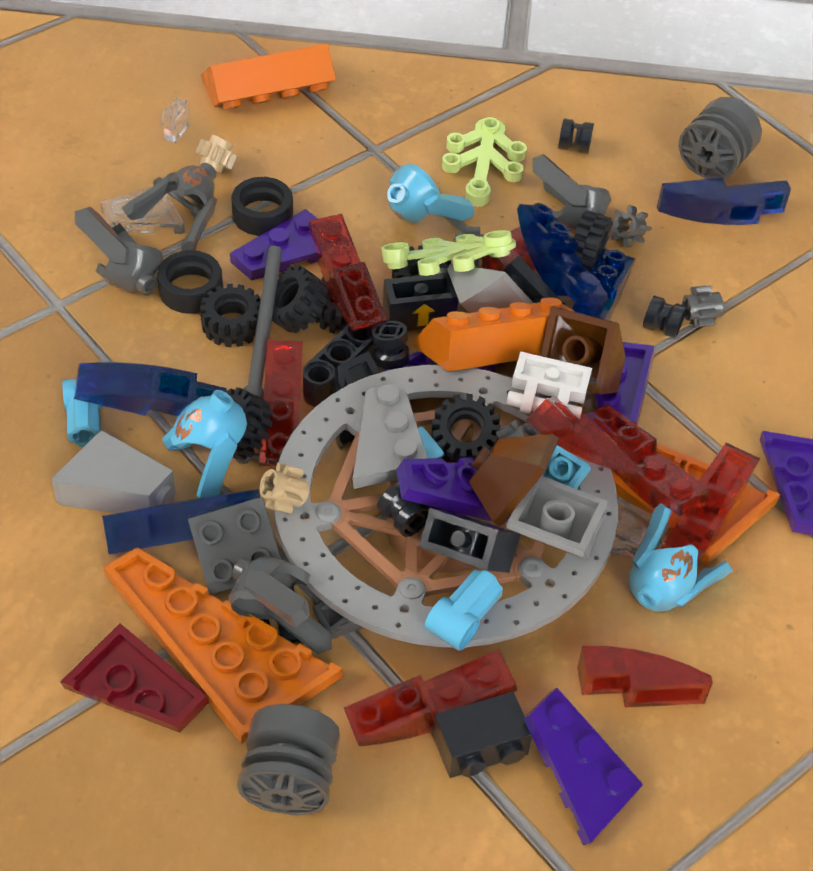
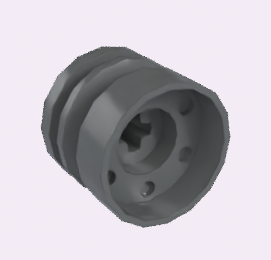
[678,97,762,181]
[237,704,340,815]

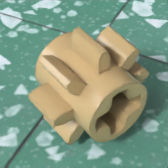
[195,134,237,174]
[260,463,309,514]

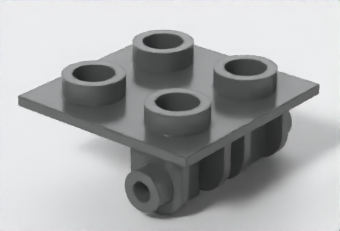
[188,497,282,595]

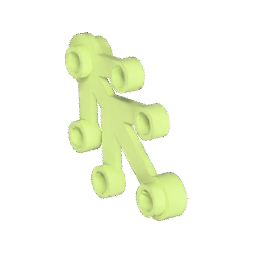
[442,117,527,207]
[381,230,516,276]

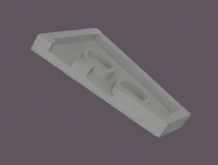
[353,381,427,489]

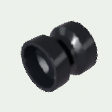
[558,118,594,154]
[643,295,687,338]
[372,321,410,370]
[377,483,430,537]

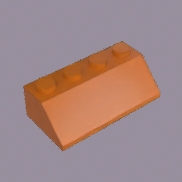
[201,44,336,110]
[414,298,575,372]

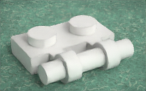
[506,352,592,422]

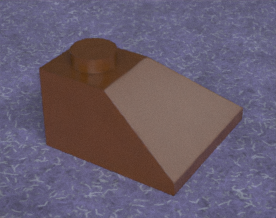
[541,306,626,394]
[469,434,559,527]

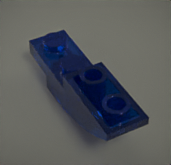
[657,178,791,225]
[517,203,608,306]
[572,248,635,320]
[74,362,227,416]
[102,489,261,555]

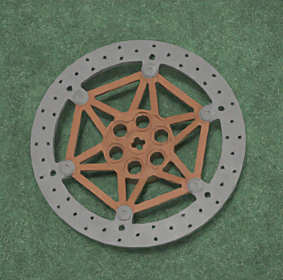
[273,365,618,647]

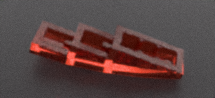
[660,442,760,567]

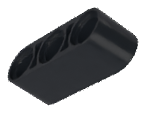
[303,319,377,407]

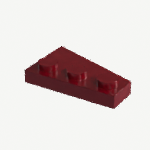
[60,623,209,733]

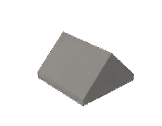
[447,264,533,313]
[506,476,609,560]

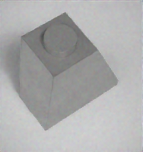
[52,430,176,518]

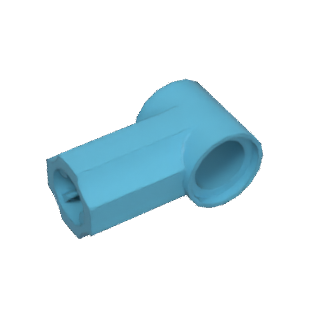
[62,377,103,447]
[424,569,503,651]

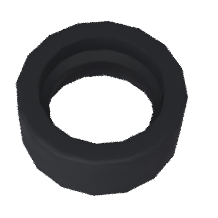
[231,176,293,236]
[157,250,223,313]

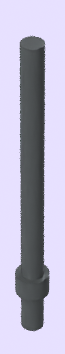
[243,246,282,399]

